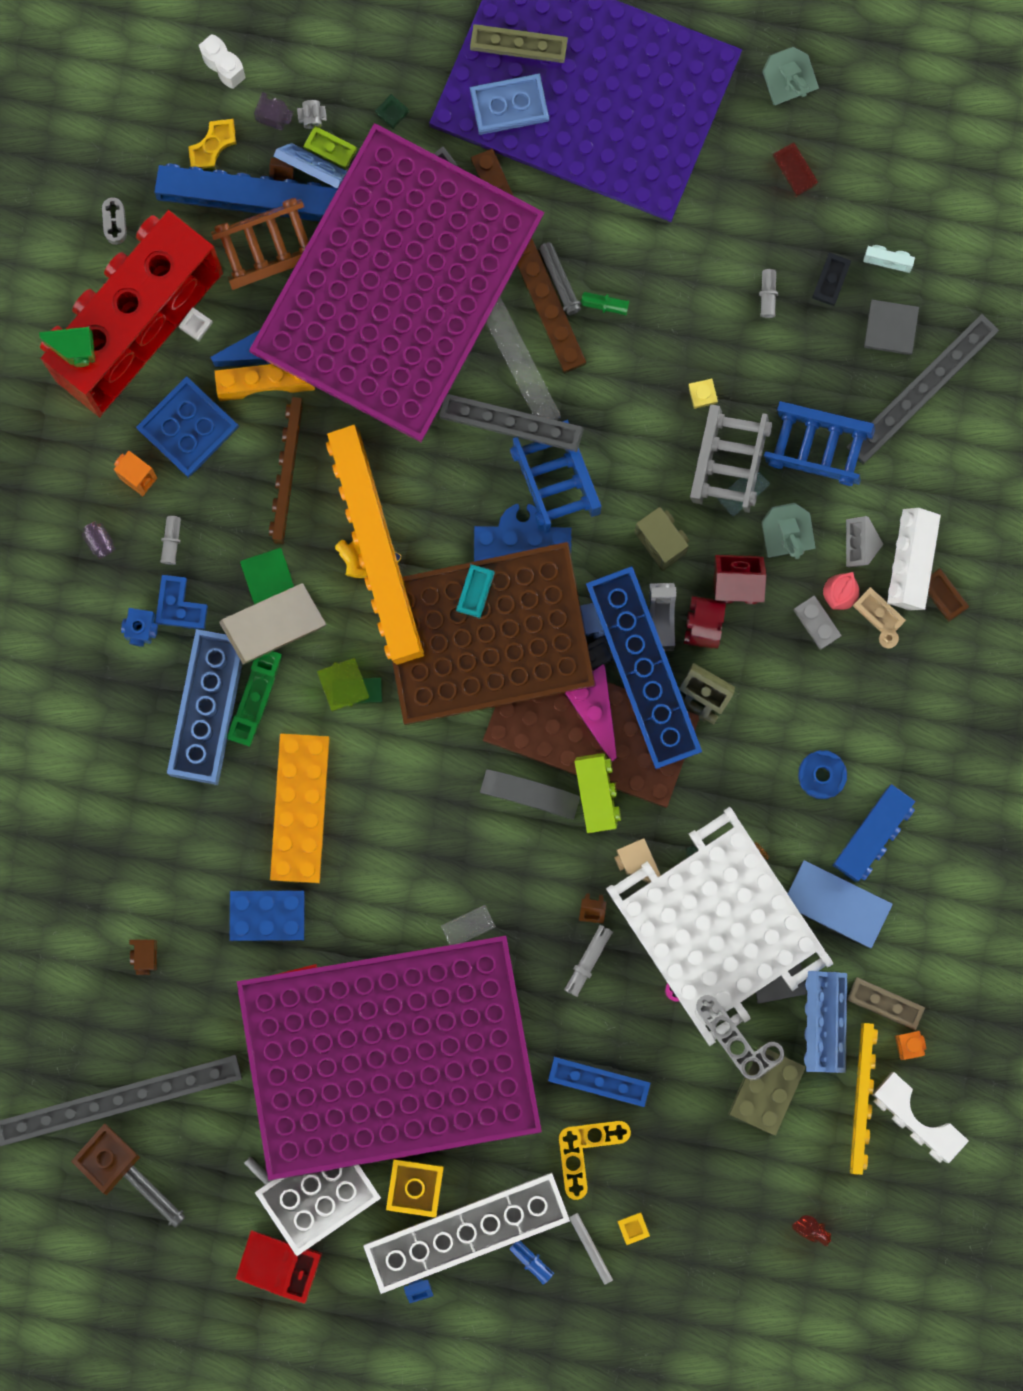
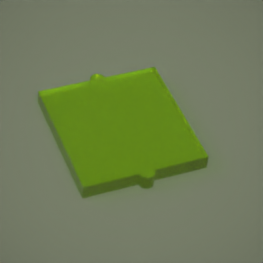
[317,658,369,712]

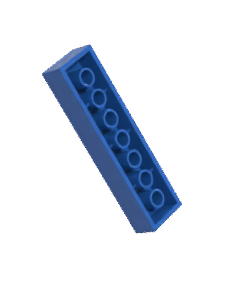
[586,566,702,769]

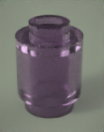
[81,521,115,559]

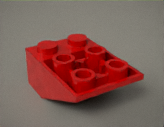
[235,1230,322,1304]

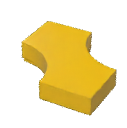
[188,119,236,171]

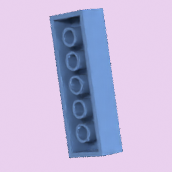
[167,629,242,785]

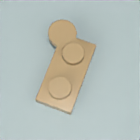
[853,587,906,649]

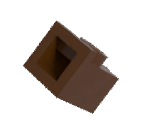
[129,940,157,975]

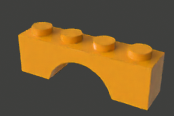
[215,364,315,401]

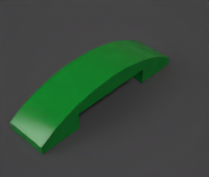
[227,651,282,747]

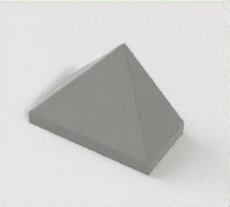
[846,516,883,568]

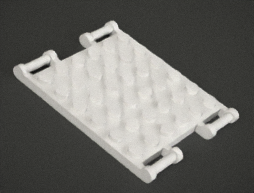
[606,807,833,1046]

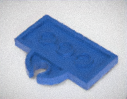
[474,504,571,562]

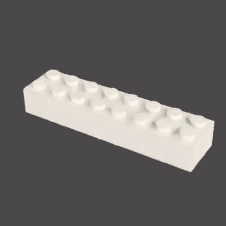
[363,1172,570,1294]

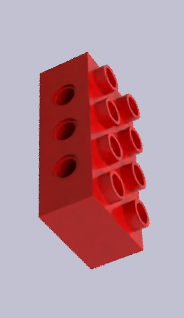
[40,210,224,418]

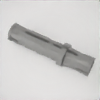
[564,925,613,997]

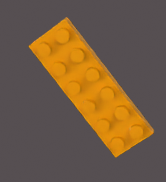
[270,734,330,884]

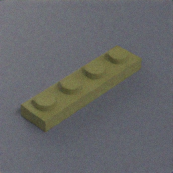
[470,24,568,63]

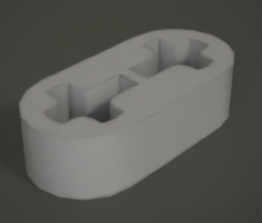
[102,198,127,245]

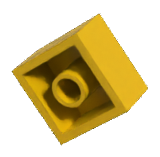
[386,1159,444,1218]

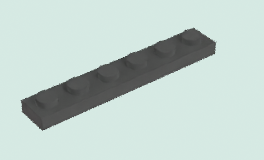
[439,394,584,452]

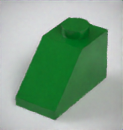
[39,327,95,367]

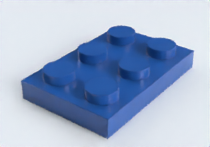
[230,891,305,941]

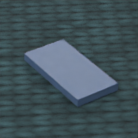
[787,860,893,949]

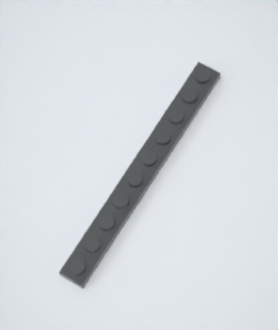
[0,1055,243,1146]

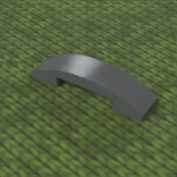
[480,769,581,820]

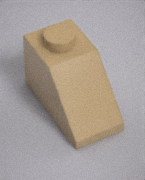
[614,838,661,883]

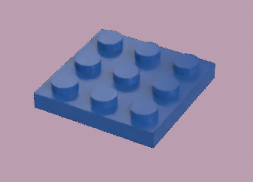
[136,376,239,478]

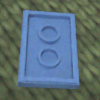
[470,74,549,135]
[274,143,348,188]

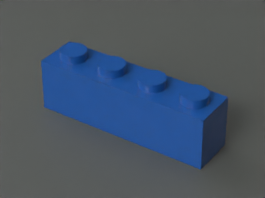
[832,784,916,882]

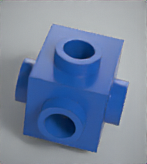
[121,608,158,647]

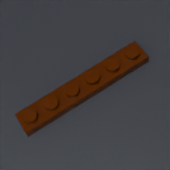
[269,397,303,544]

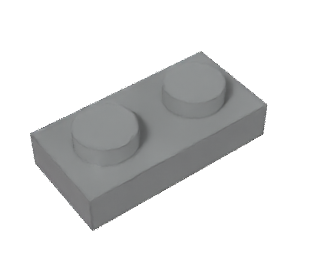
[794,596,842,650]

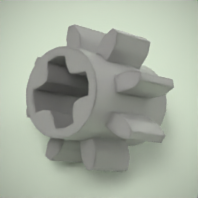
[297,100,327,129]

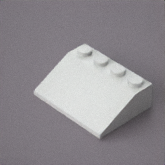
[255,1165,381,1256]

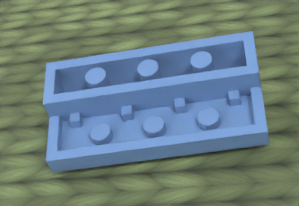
[804,971,847,1073]

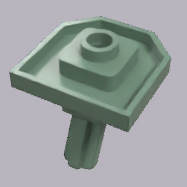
[762,47,819,105]
[761,503,816,559]

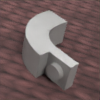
[649,583,676,651]

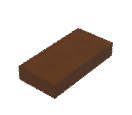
[928,568,969,622]

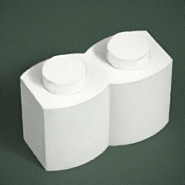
[199,34,246,89]

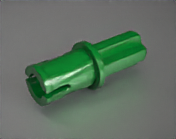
[581,292,629,316]

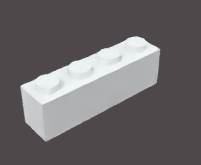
[887,508,941,610]

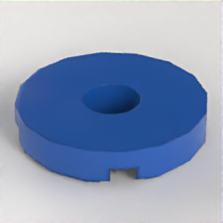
[798,750,847,799]

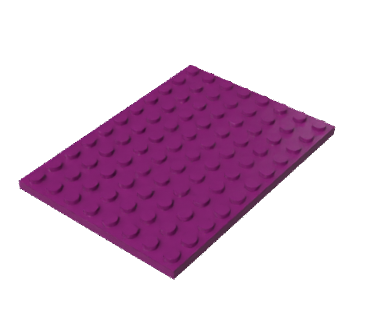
[249,123,545,443]
[237,936,542,1181]

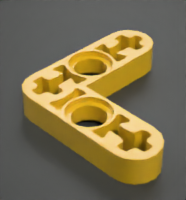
[559,1121,631,1200]

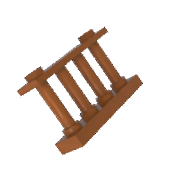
[211,198,309,290]

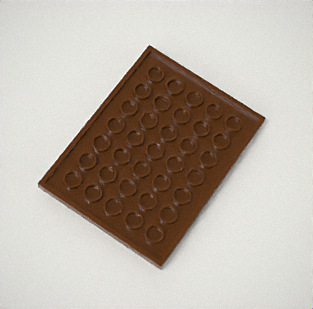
[392,542,596,725]

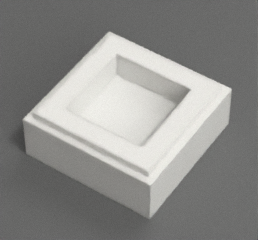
[179,307,213,342]

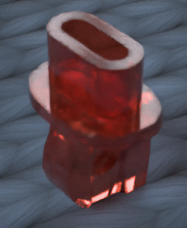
[792,1215,831,1246]

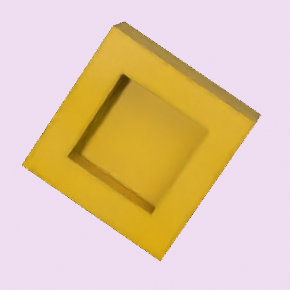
[617,1212,650,1245]

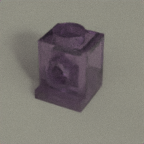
[254,92,293,131]

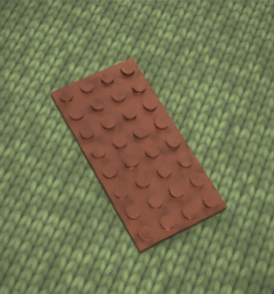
[483,682,699,808]

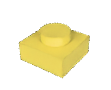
[688,379,718,409]

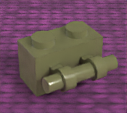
[679,663,735,725]

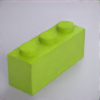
[575,753,621,833]

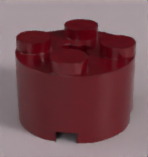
[684,596,726,649]

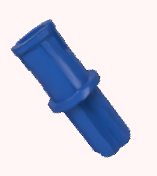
[510,1241,554,1285]

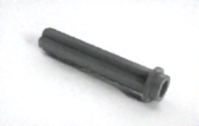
[539,242,581,315]
[124,1166,185,1228]

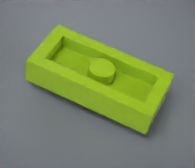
[303,126,357,170]

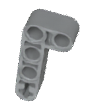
[696,995,784,1081]

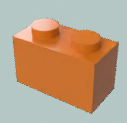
[114,451,158,497]

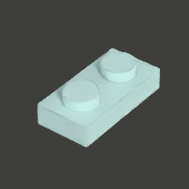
[863,245,915,273]

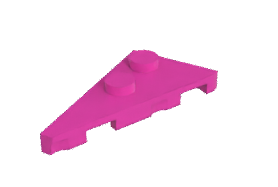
[565,665,617,762]

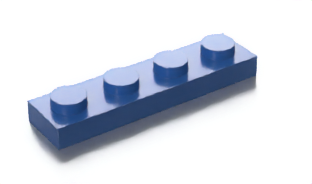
[548,1057,650,1107]

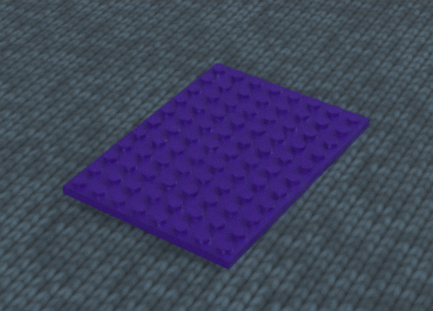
[429,0,742,222]

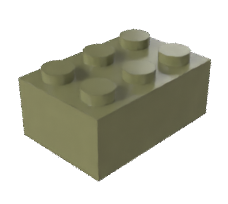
[728,1046,806,1136]

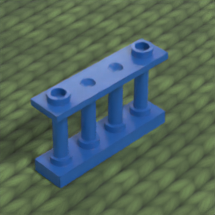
[764,401,875,486]
[510,420,602,533]

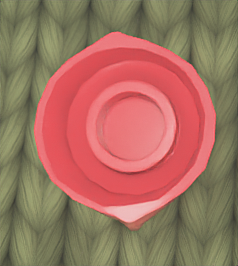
[823,572,859,610]

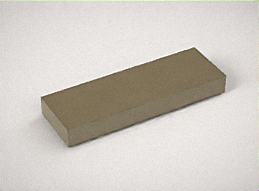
[847,977,925,1030]

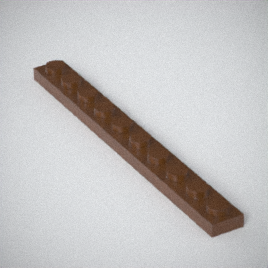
[471,149,586,373]

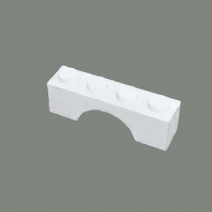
[872,1072,969,1163]

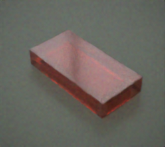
[773,142,818,196]

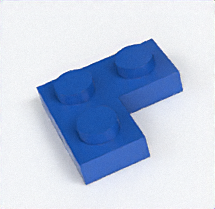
[155,575,208,630]

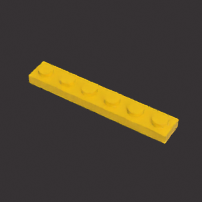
[850,1023,878,1175]

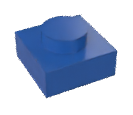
[404,1279,434,1303]

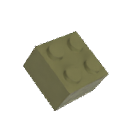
[634,507,689,571]

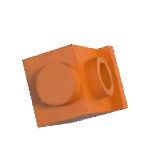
[895,1031,926,1060]

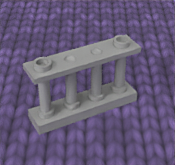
[690,404,772,513]

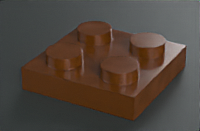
[71,1123,140,1195]

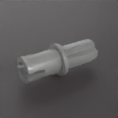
[759,269,778,318]
[160,516,181,565]

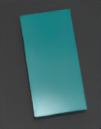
[456,564,495,618]

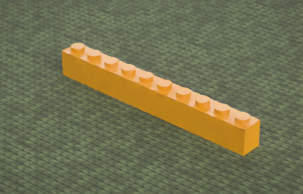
[326,425,424,665]

